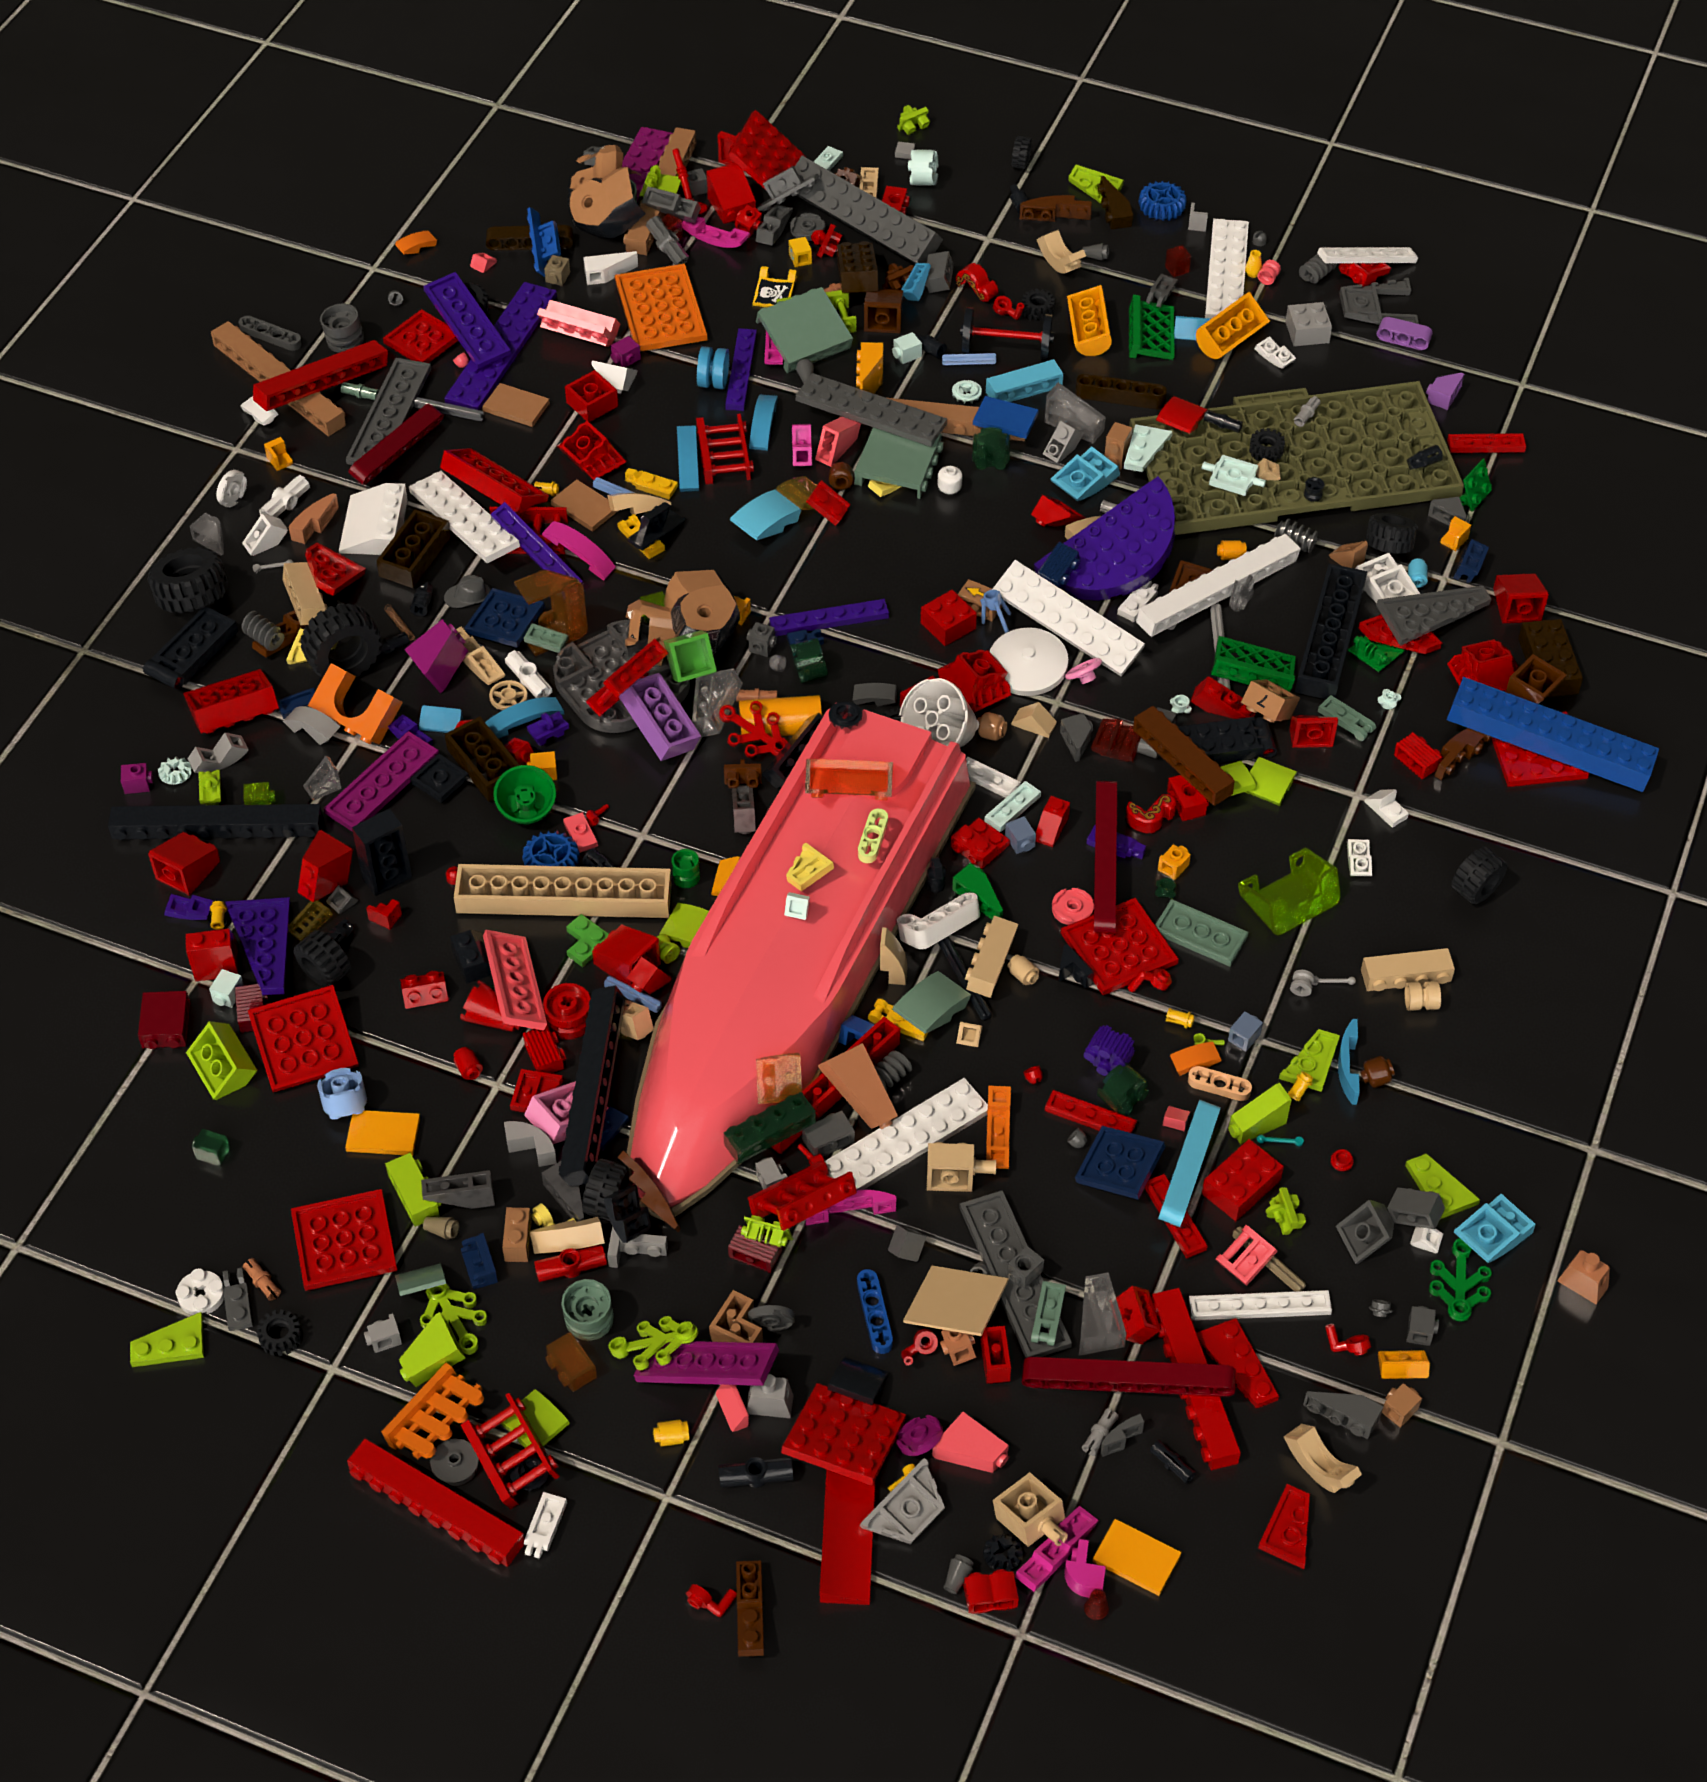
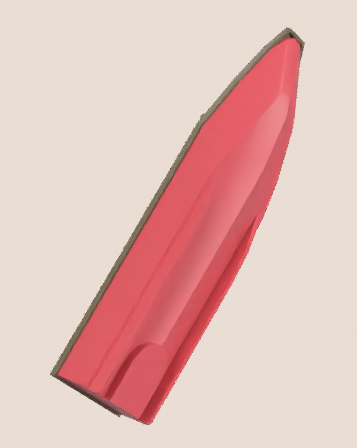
[627,703,976,1221]

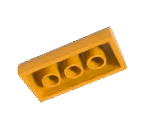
[1067,285,1112,356]
[1196,292,1270,359]
[739,695,822,737]

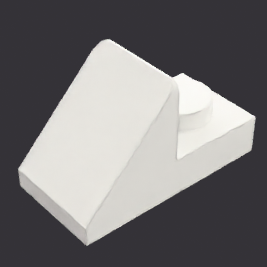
[1364,789,1409,828]

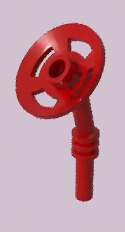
[672,148,707,214]

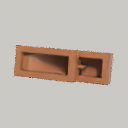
[289,493,339,544]

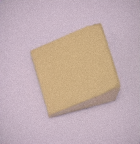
[1256,458,1281,480]
[956,1022,983,1047]

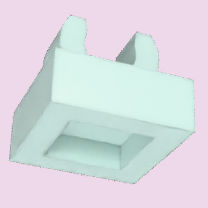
[784,892,810,920]

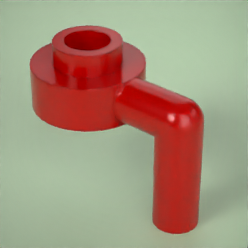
[993,296,1024,320]
[1127,969,1172,992]
[1325,1324,1371,1355]
[901,1329,938,1365]
[686,1584,737,1617]

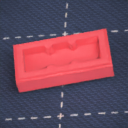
[563,812,598,853]

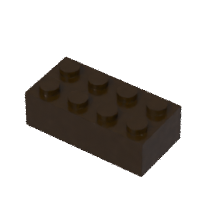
[837,241,878,293]
[376,509,451,588]
[1518,619,1583,697]
[445,717,520,802]

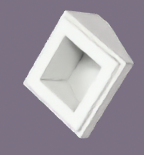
[1410,1227,1443,1253]

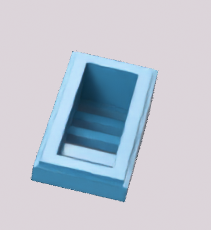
[901,263,931,301]

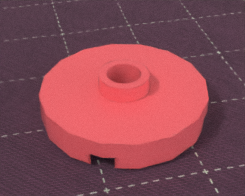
[1052,888,1094,925]

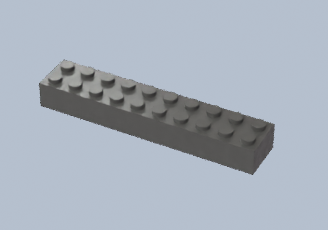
[795,156,943,265]

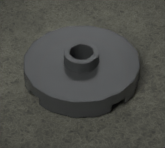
[791,213,825,241]
[748,1305,795,1331]
[430,1439,480,1486]

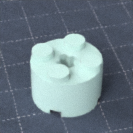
[908,150,938,186]

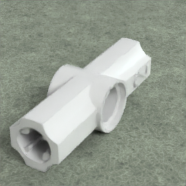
[259,475,310,517]
[505,650,552,698]

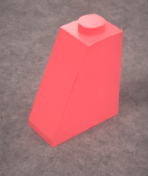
[815,417,861,467]
[932,1412,1009,1473]

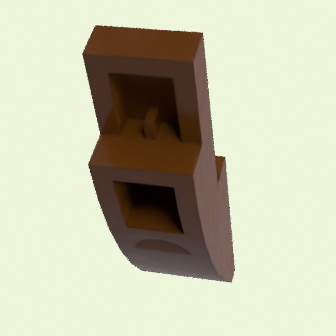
[1020,195,1092,222]
[1435,728,1492,780]
[736,1561,764,1657]

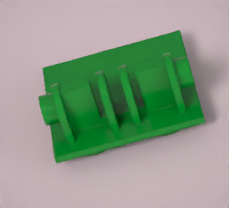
[1459,459,1492,512]
[1348,636,1404,672]

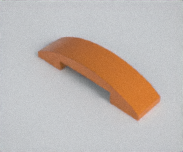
[986,1086,1011,1169]

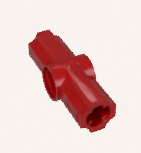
[534,1244,607,1282]

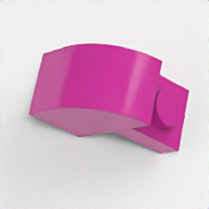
[792,424,812,466]
[1064,1539,1106,1600]

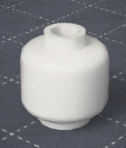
[938,466,962,494]

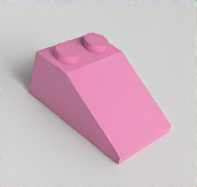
[524,1081,608,1144]

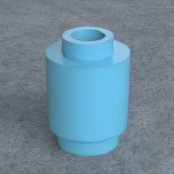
[1408,559,1428,588]

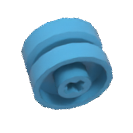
[697,346,729,389]

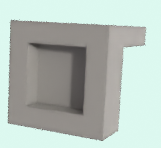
[1188,203,1208,232]

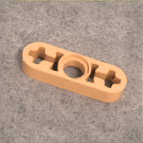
[1188,1066,1252,1101]

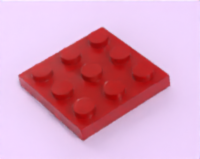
[383,309,459,363]

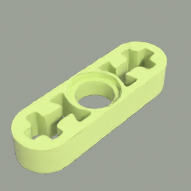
[858,809,888,863]

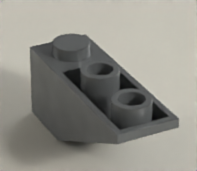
[1303,1391,1384,1439]

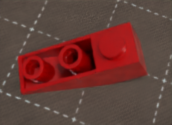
[1190,676,1256,719]

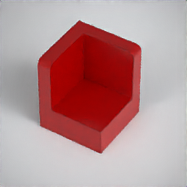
[366,899,402,930]

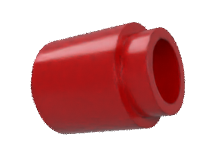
[453,1047,483,1080]

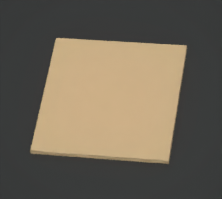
[903,1266,1009,1336]

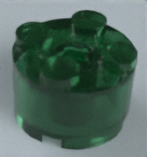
[972,427,1010,470]
[790,638,828,683]
[1097,1062,1149,1116]

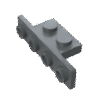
[757,166,818,213]

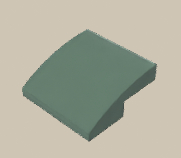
[395,1263,446,1296]

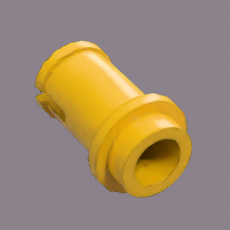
[534,481,559,497]
[210,901,227,930]
[1166,1008,1195,1029]
[1287,1071,1313,1101]

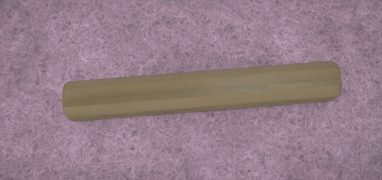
[1232,1226,1306,1292]

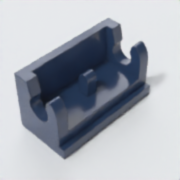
[1453,539,1489,583]
[461,1233,498,1290]

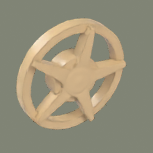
[489,680,527,710]

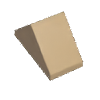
[1011,702,1057,738]

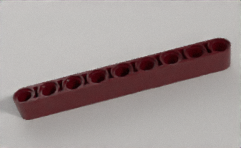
[1094,781,1117,933]
[1022,1357,1236,1396]

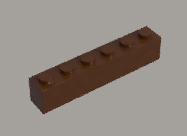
[1133,706,1235,806]

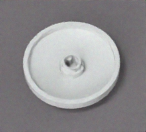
[990,628,1068,696]

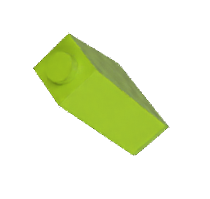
[1228,1083,1292,1145]
[399,1312,465,1387]

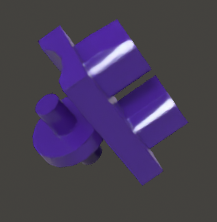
[527,711,569,746]

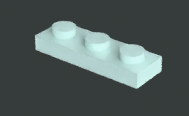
[984,781,1041,832]

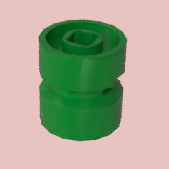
[672,849,700,888]

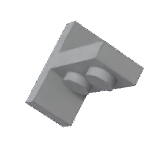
[607,1226,668,1268]

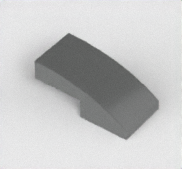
[853,683,897,706]
[1101,1414,1144,1457]

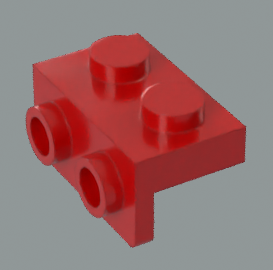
[400,971,448,1009]

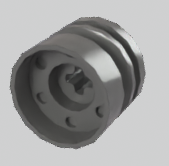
[320,303,365,353]

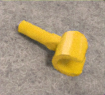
[887,1464,915,1492]

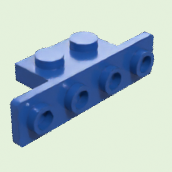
[527,207,561,277]

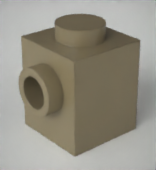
[544,255,570,286]

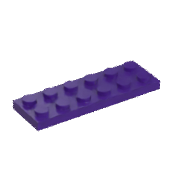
[423,272,510,369]

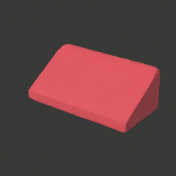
[716,1385,749,1432]

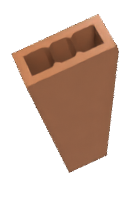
[818,1043,898,1129]

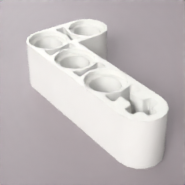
[897,893,980,949]

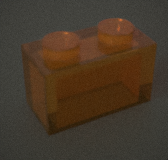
[545,1332,597,1392]

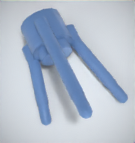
[980,589,1011,633]

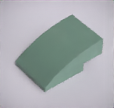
[892,971,971,1034]

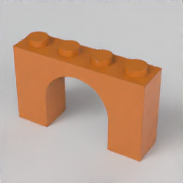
[308,663,403,745]

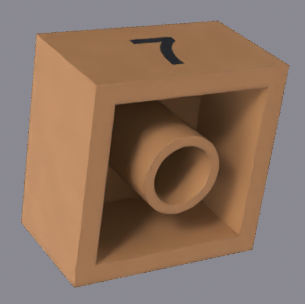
[1241,679,1300,723]

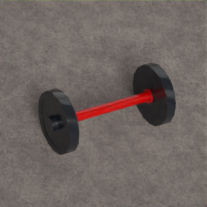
[960,307,1054,361]

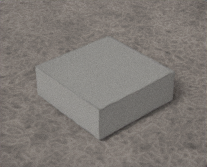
[895,142,915,159]

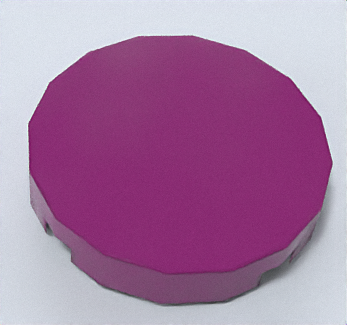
[896,1415,943,1456]

